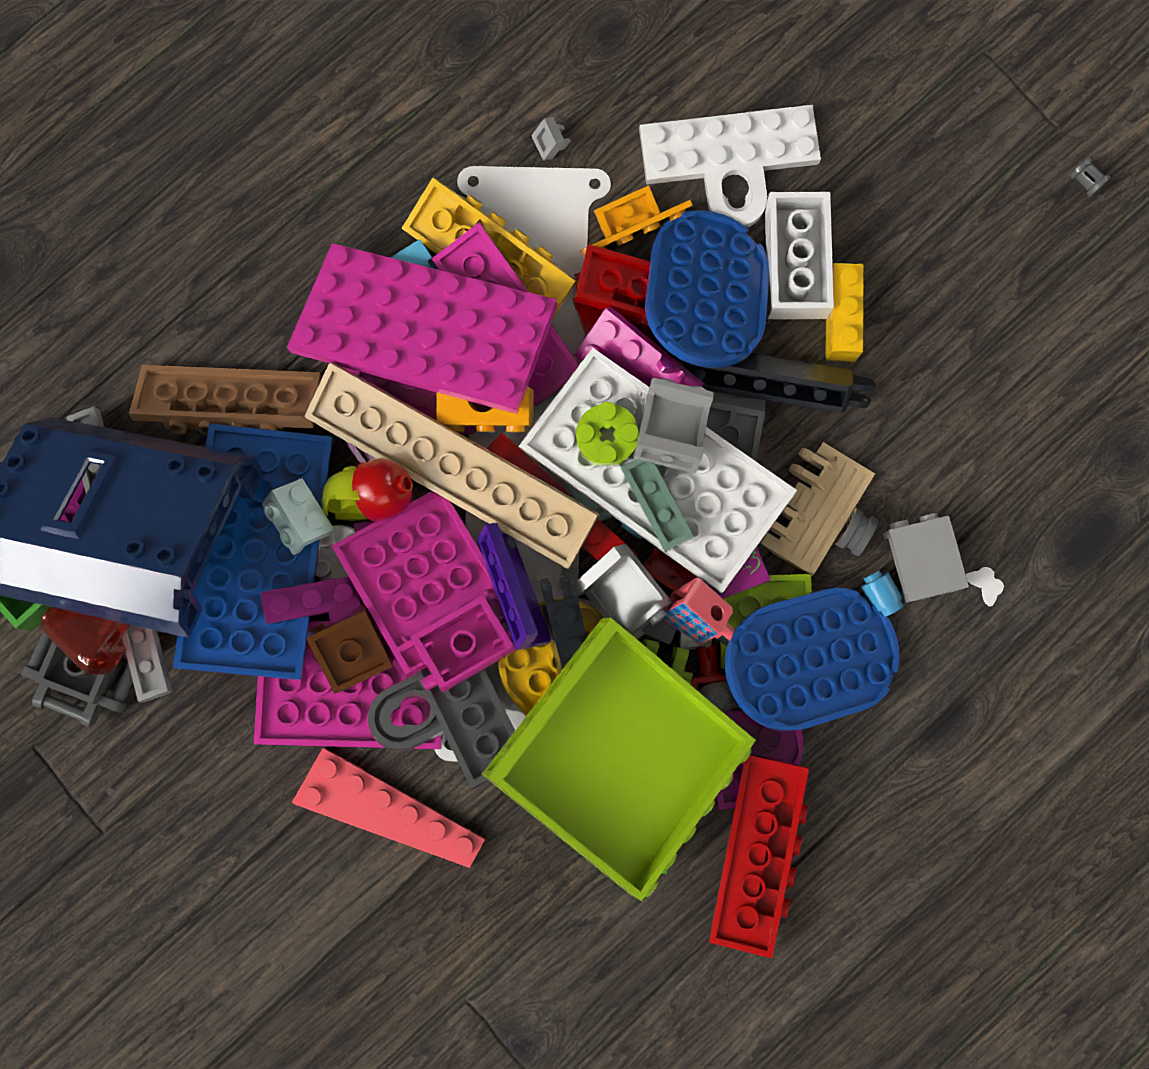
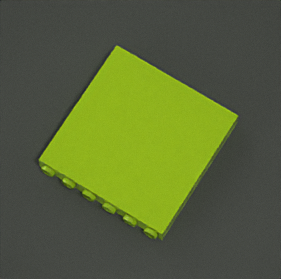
[482,617,756,901]

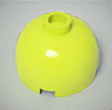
[321,466,368,521]

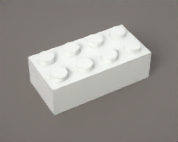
[765,192,834,319]

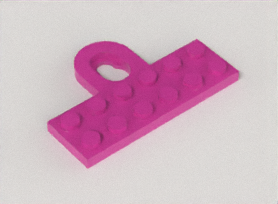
[432,223,580,406]

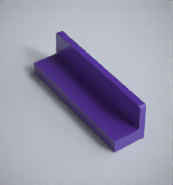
[477,523,552,650]

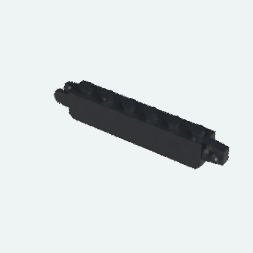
[662,348,876,413]
[540,573,587,674]

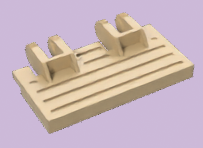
[760,442,875,576]

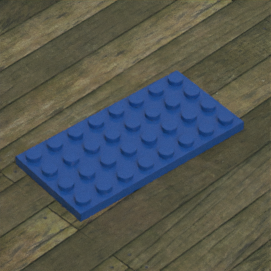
[173,424,333,681]

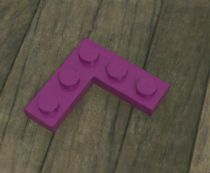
[260,576,361,624]

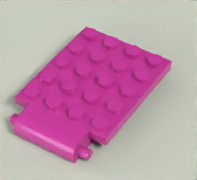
[332,491,516,693]

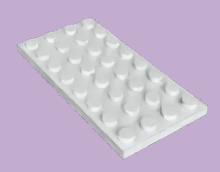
[519,348,797,594]

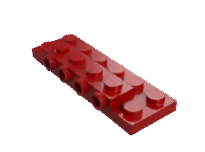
[574,244,652,333]
[709,754,809,959]

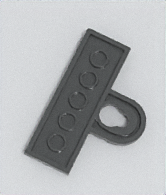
[368,668,515,790]

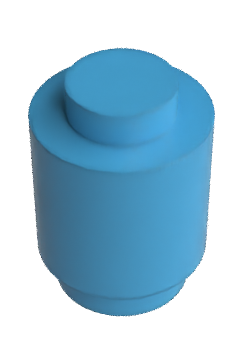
[861,570,904,617]

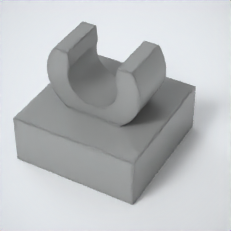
[532,117,571,161]

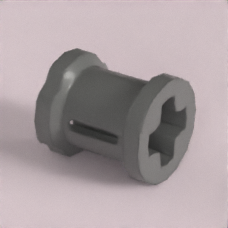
[1069,157,1111,197]

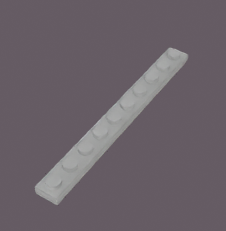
[67,406,173,702]

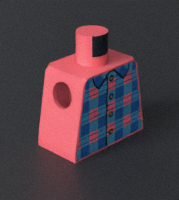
[662,577,735,646]

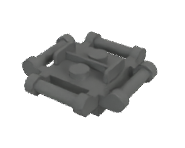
[21,611,133,728]

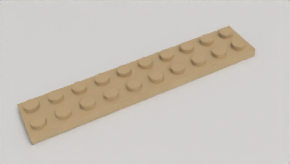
[304,362,600,569]

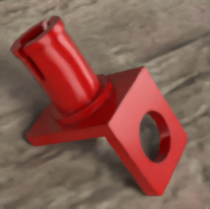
[690,646,727,691]

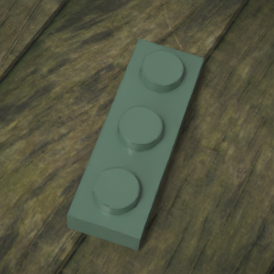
[621,459,694,553]

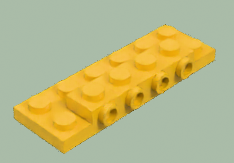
[402,178,578,320]

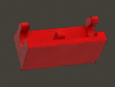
[644,548,697,593]

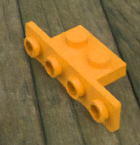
[580,185,692,255]

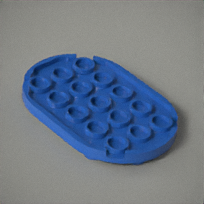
[645,210,769,368]
[725,588,899,731]

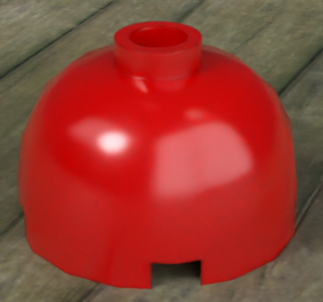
[352,458,413,521]

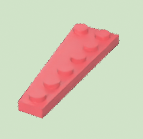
[292,748,486,868]

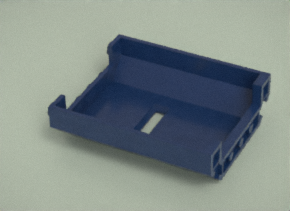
[0,417,264,638]

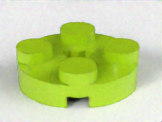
[575,402,639,467]

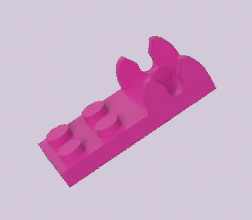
[573,307,704,387]

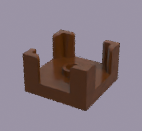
[306,604,393,694]

